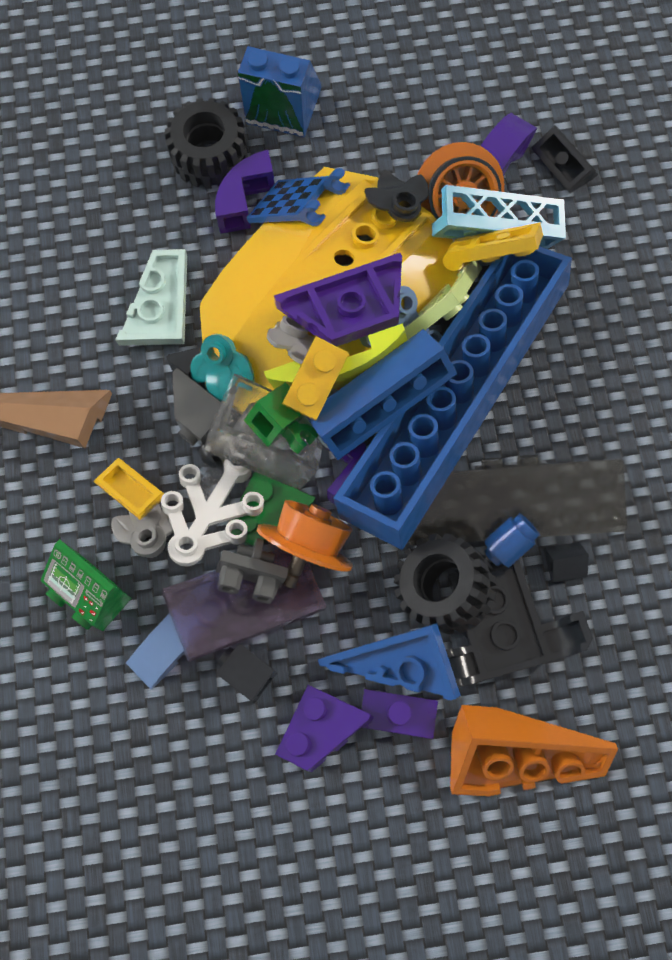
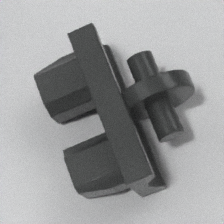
[216,538,289,604]

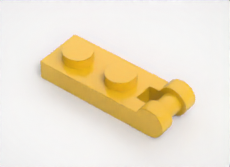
[443,222,543,271]

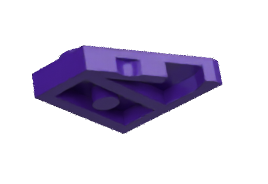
[275,685,374,772]

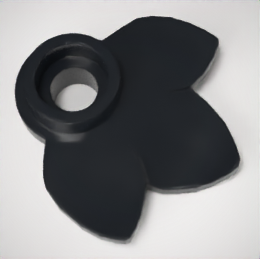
[364,170,429,222]

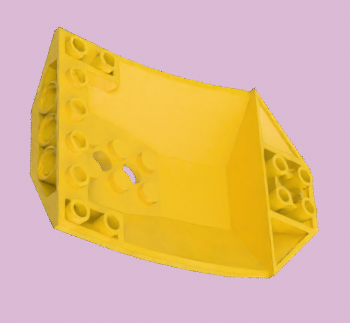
[200,167,469,417]

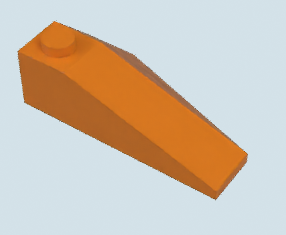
[450,705,618,796]

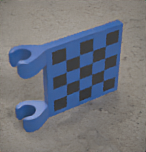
[247,168,350,226]

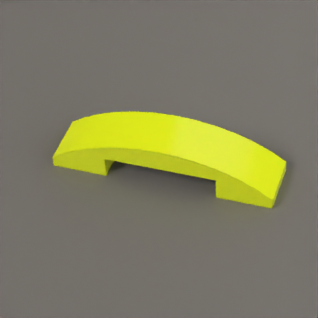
[264,323,407,390]

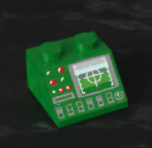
[40,539,132,631]

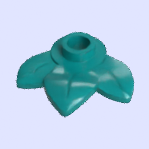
[190,334,255,403]

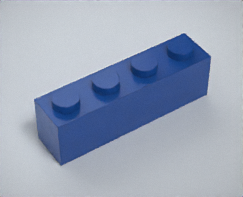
[307,329,457,460]

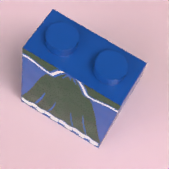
[238,46,322,137]

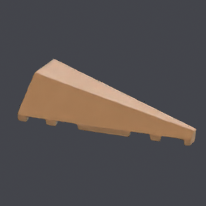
[0,390,112,448]

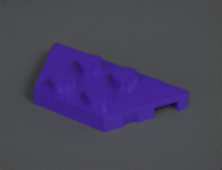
[274,253,402,346]

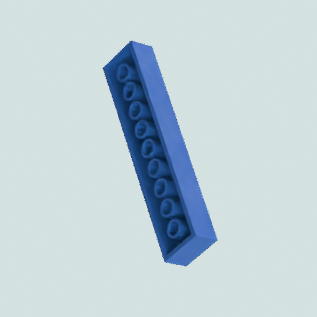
[333,246,572,550]

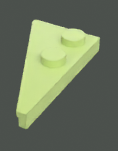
[404,261,482,340]

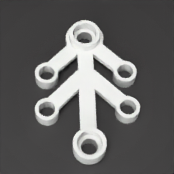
[161,452,264,567]

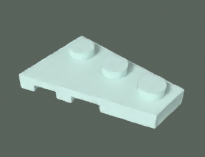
[116,249,187,346]

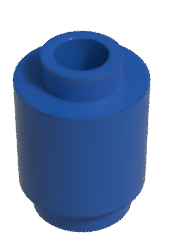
[484,513,540,567]

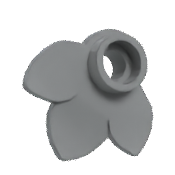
[267,316,315,364]
[111,504,173,558]

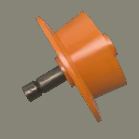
[256,500,353,589]

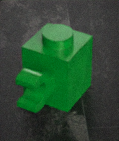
[244,382,319,454]

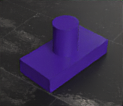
[361,689,438,739]

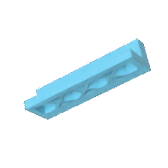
[432,185,566,249]

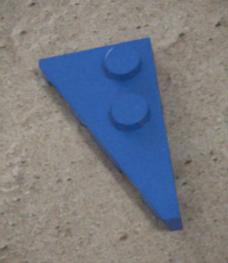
[318,623,461,700]

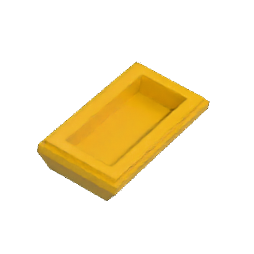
[94,458,164,520]

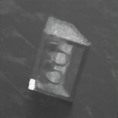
[203,374,323,490]

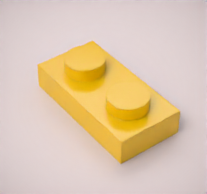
[282,336,349,421]

